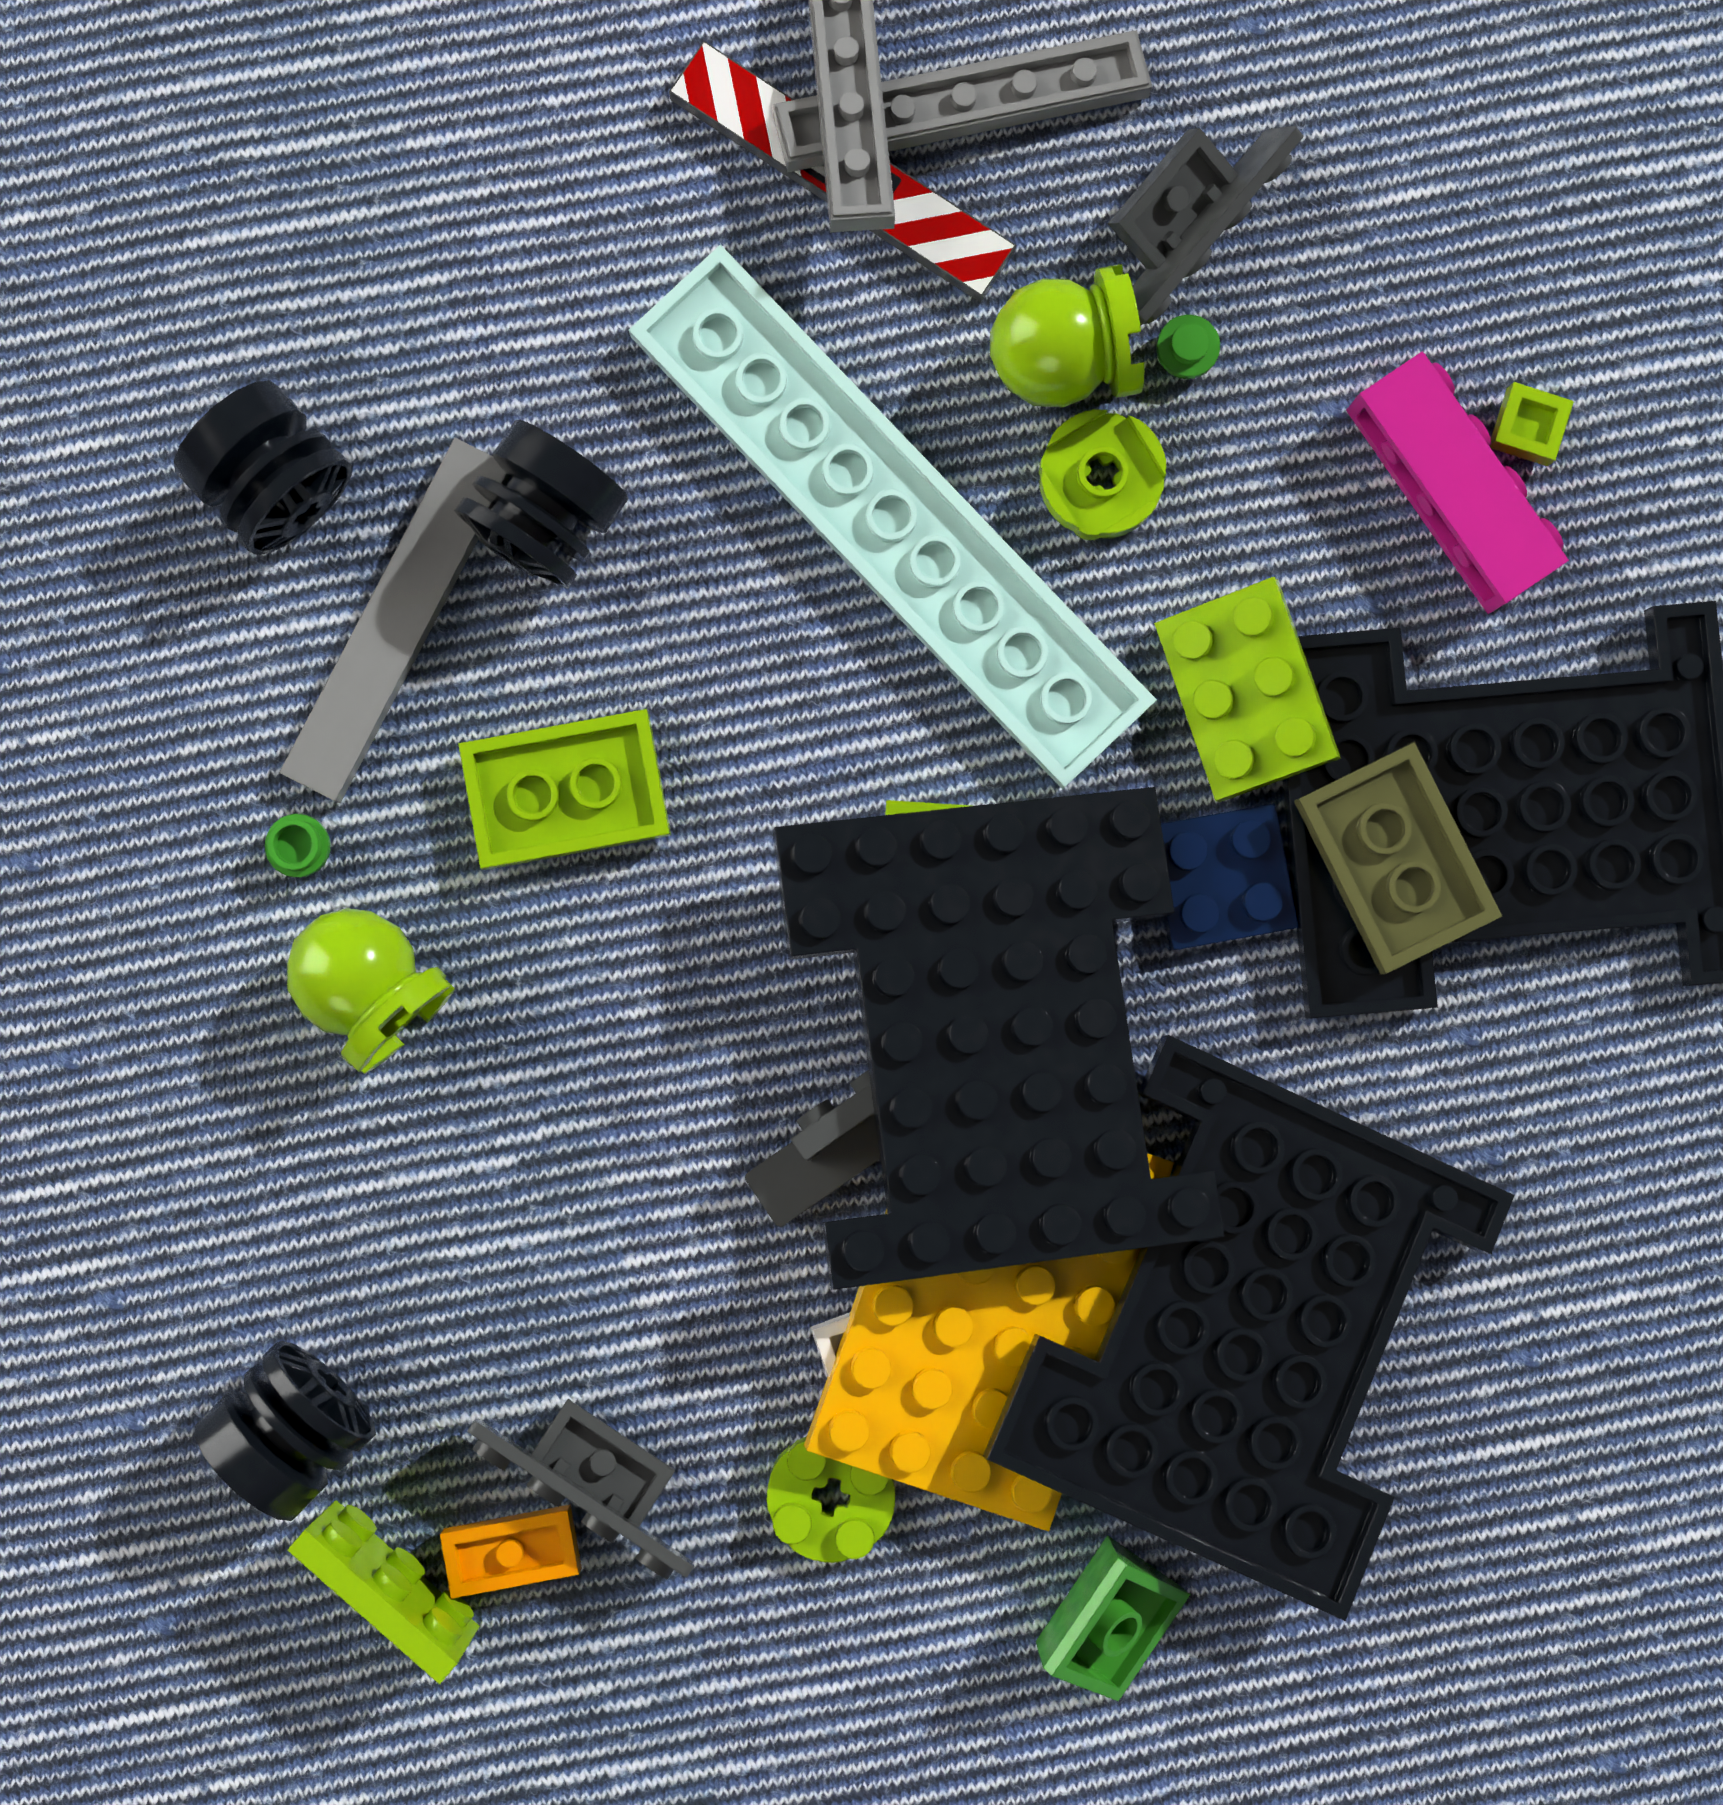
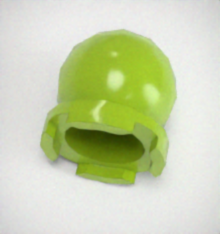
[990,264,1145,408]
[287,908,455,1074]

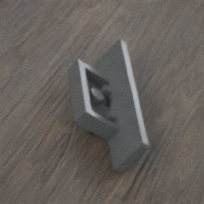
[1107,126,1304,325]
[745,1070,880,1227]
[467,1399,694,1580]

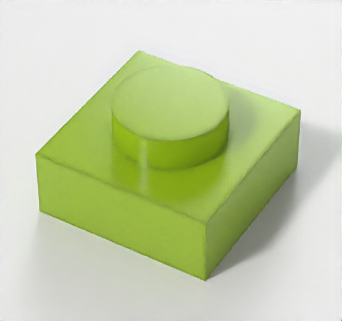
[1490,382,1574,467]

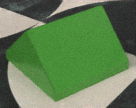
[1035,1535,1191,1701]

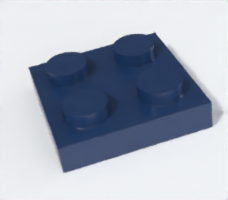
[1161,803,1299,951]

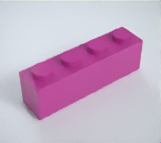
[1346,351,1569,614]

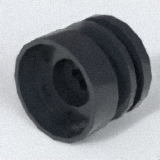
[174,380,352,556]
[454,419,628,589]
[195,1340,376,1521]

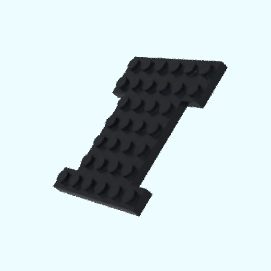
[1283,601,1723,1019]
[772,787,1225,1290]
[983,1035,1515,1621]

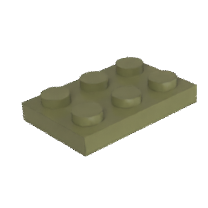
[1294,742,1502,974]

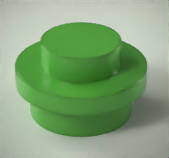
[1156,315,1220,379]
[265,814,331,878]

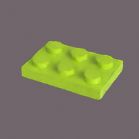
[1154,576,1341,802]
[458,709,671,870]
[287,1500,480,1684]

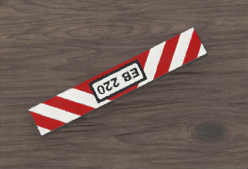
[669,41,1016,303]

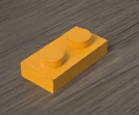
[440,1504,582,1599]

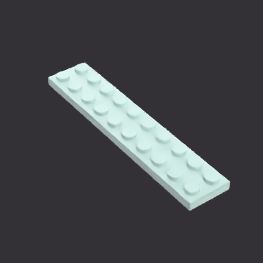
[629,244,1157,790]

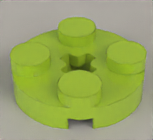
[1039,409,1166,540]
[767,1436,895,1563]

